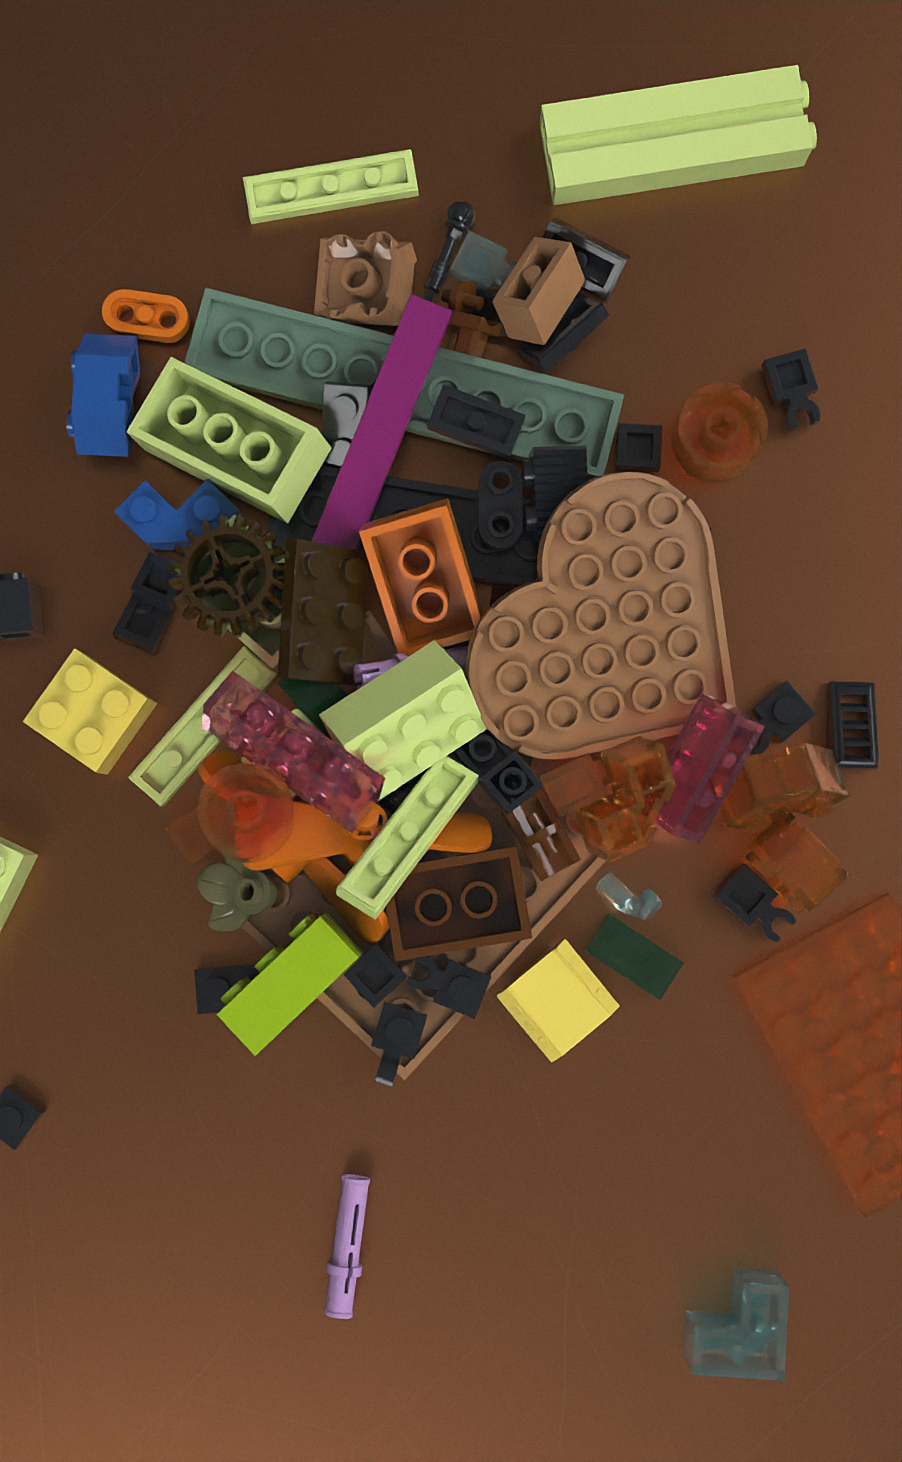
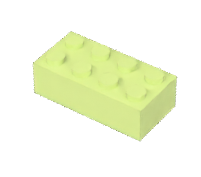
[126,357,331,524]

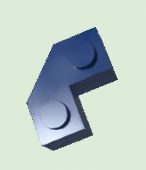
[67,334,141,457]
[114,479,242,552]

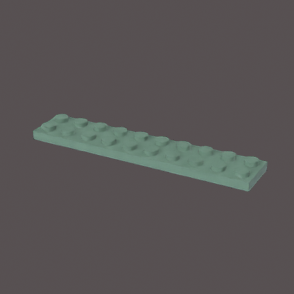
[184,288,624,479]

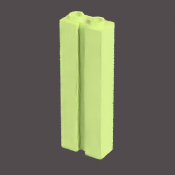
[539,65,817,206]

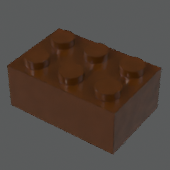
[386,846,532,961]

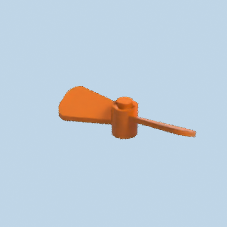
[198,750,389,944]
[235,794,492,871]

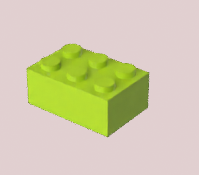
[216,913,364,1056]

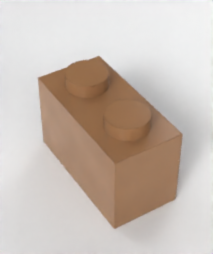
[492,237,585,345]

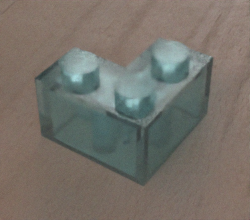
[684,1268,789,1381]

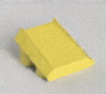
[496,939,620,1063]

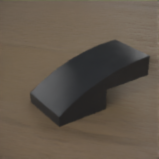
[112,552,183,655]

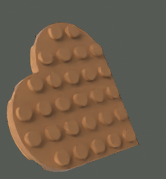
[465,472,738,760]

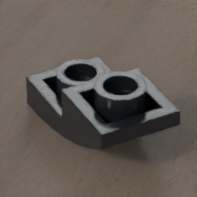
[453,729,544,815]

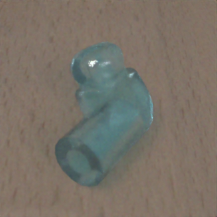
[596,872,663,921]

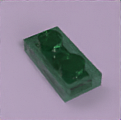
[584,913,684,1000]

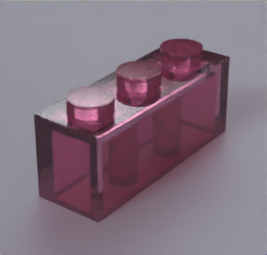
[638,693,765,844]

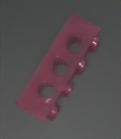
[202,671,386,833]

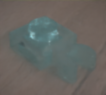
[450,231,518,289]

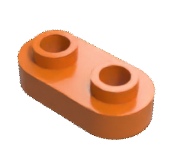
[102,289,190,343]

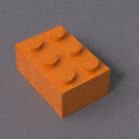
[359,498,484,656]

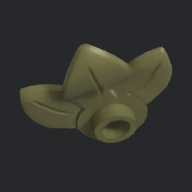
[197,843,277,932]

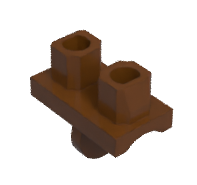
[440,279,503,358]
[502,788,581,881]

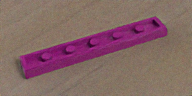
[311,294,453,550]

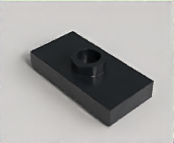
[517,292,610,372]

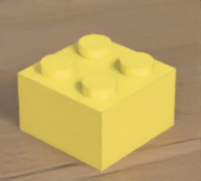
[23,648,158,775]

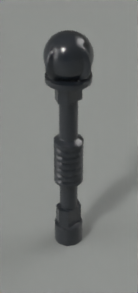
[422,201,476,302]

